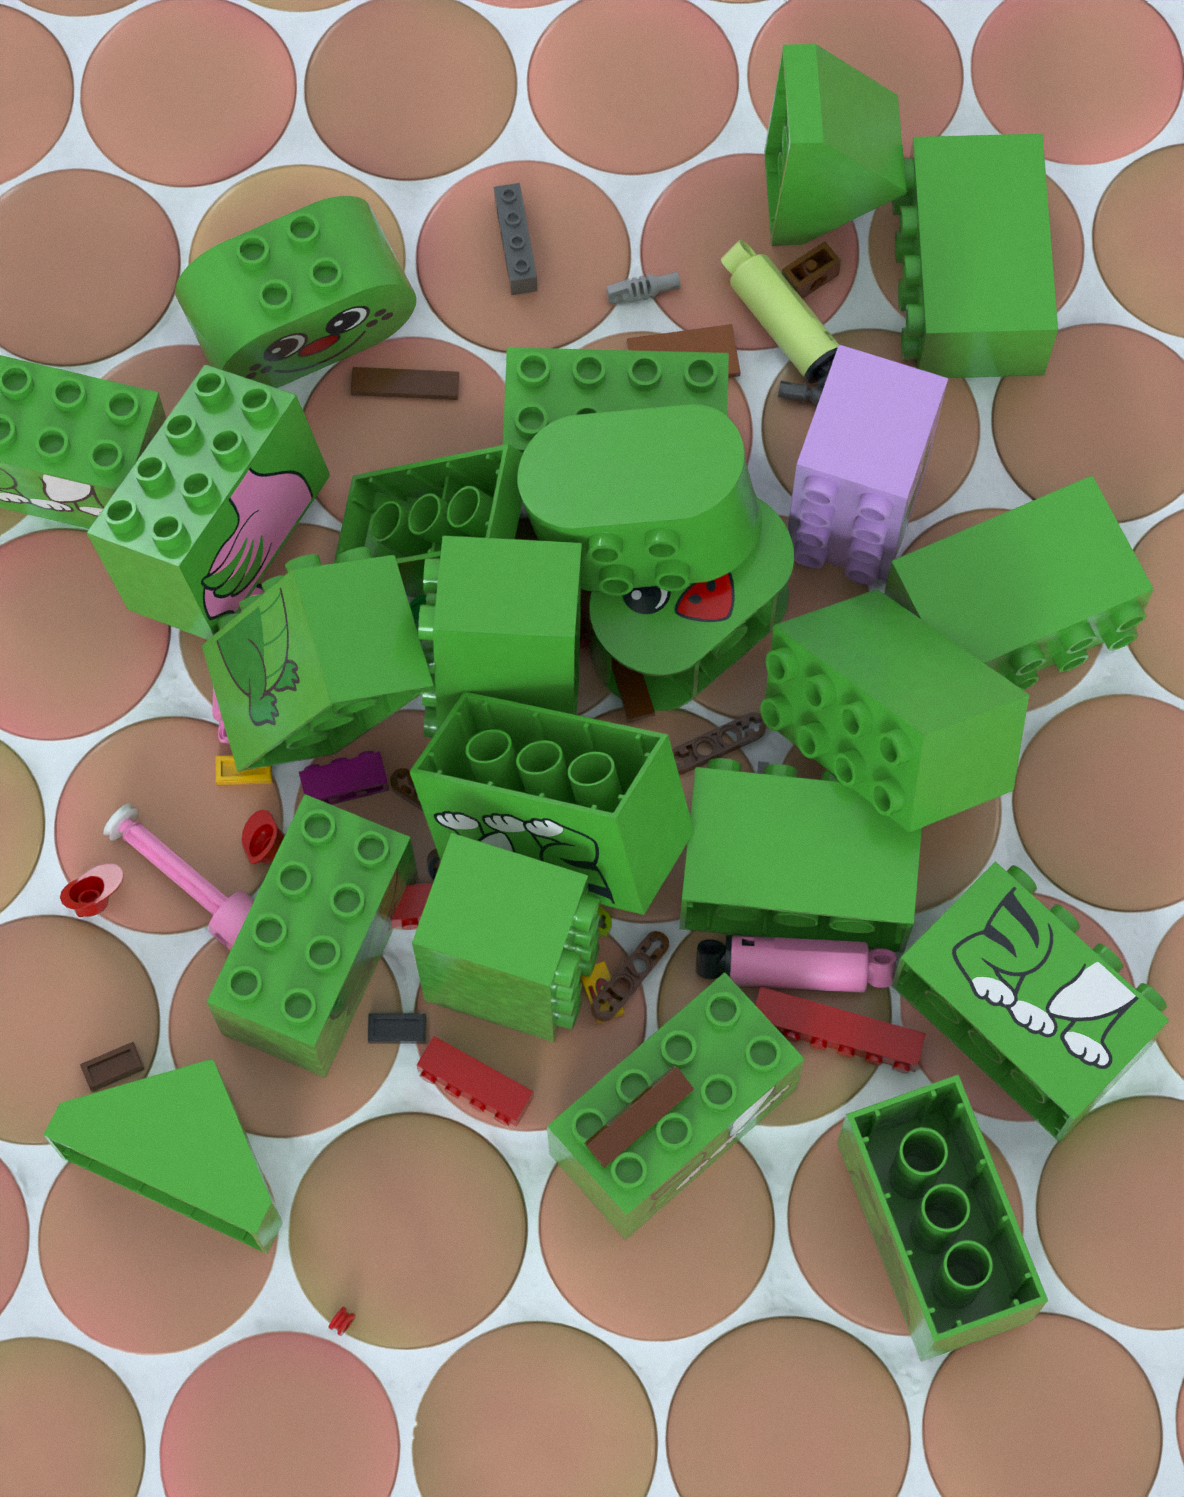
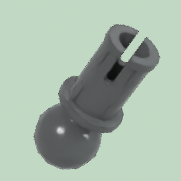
[778,380,823,406]

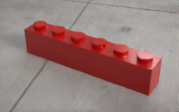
[755,987,926,1074]

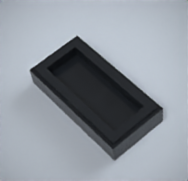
[368,1014,426,1044]

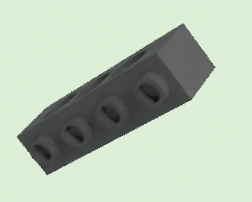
[494,183,537,295]

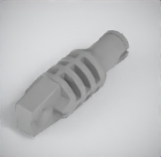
[606,272,681,304]

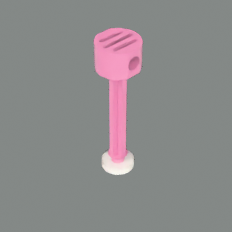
[103,803,254,951]

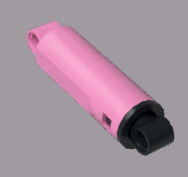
[696,935,897,992]

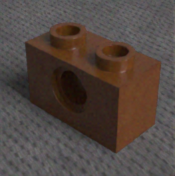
[782,241,841,299]

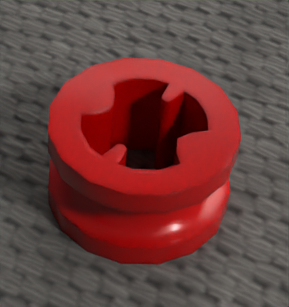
[328,1306,356,1336]

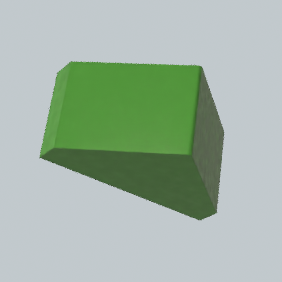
[764,44,907,246]
[334,444,523,598]
[43,1060,283,1254]

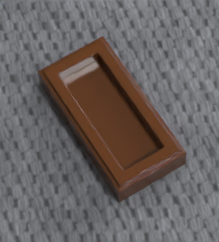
[80,1042,145,1092]

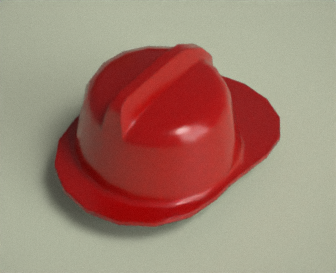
[241,809,285,865]
[60,863,124,917]

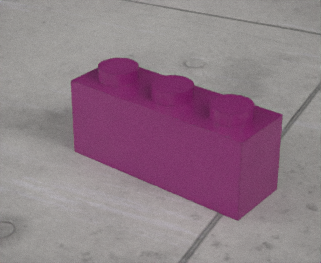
[299,751,389,805]

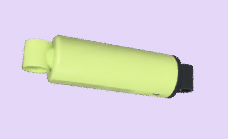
[721,240,839,389]

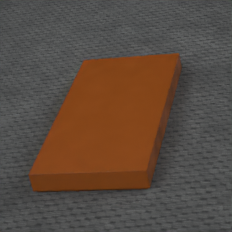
[627,324,741,378]

